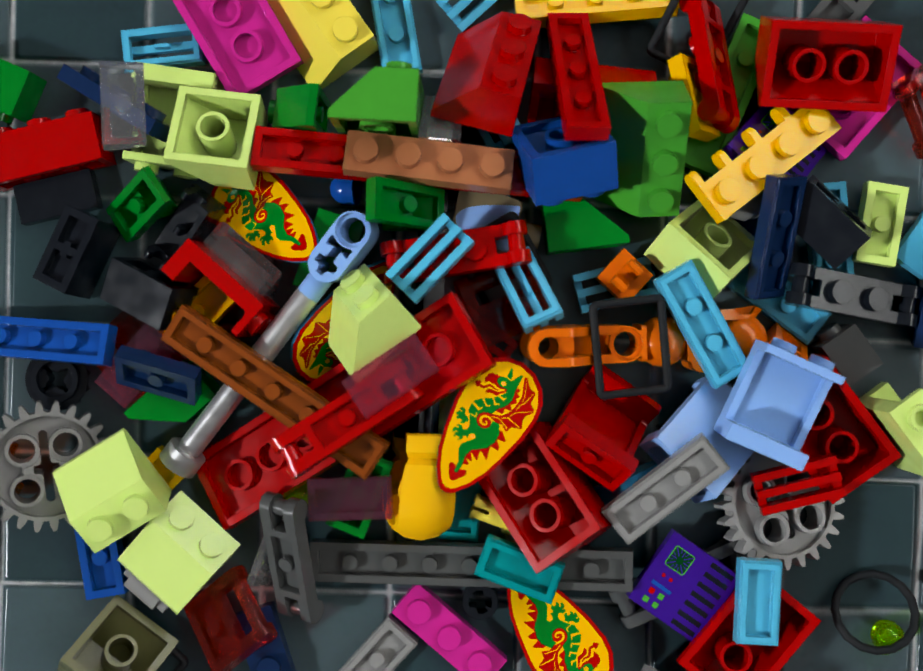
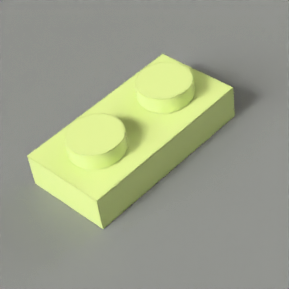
[852,181,910,268]

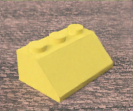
[267,0,379,89]

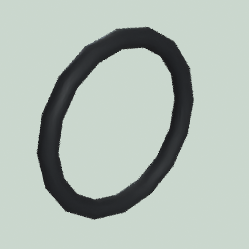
[830,569,920,655]

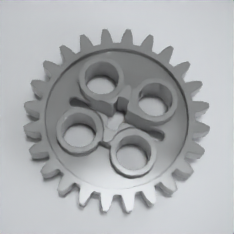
[0,400,109,532]
[714,451,845,570]

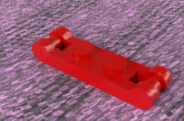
[679,0,740,134]
[379,220,532,286]
[270,359,425,480]

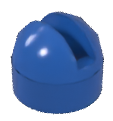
[330,179,361,205]

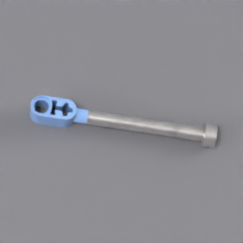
[159,211,380,479]

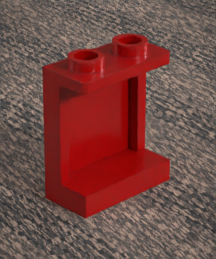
[160,238,280,337]
[544,364,662,492]

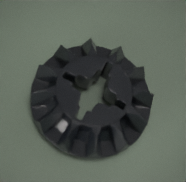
[25,360,91,411]

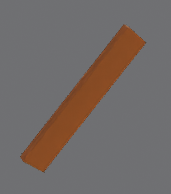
[161,304,391,480]

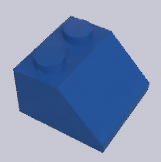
[512,116,619,206]

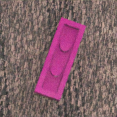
[391,585,507,671]

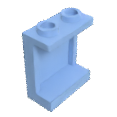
[713,337,846,472]
[639,376,754,504]

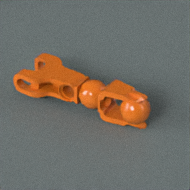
[518,305,768,373]

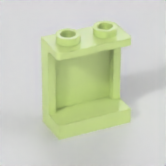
[122,61,224,180]
[859,382,923,476]

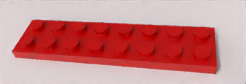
[197,291,497,530]

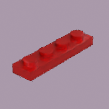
[546,13,611,141]

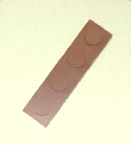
[342,130,515,195]

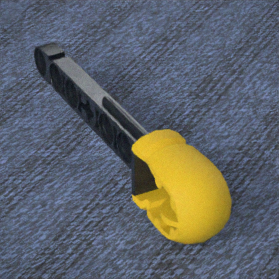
[386,189,456,541]

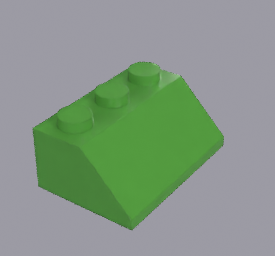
[328,61,426,139]
[592,80,692,217]

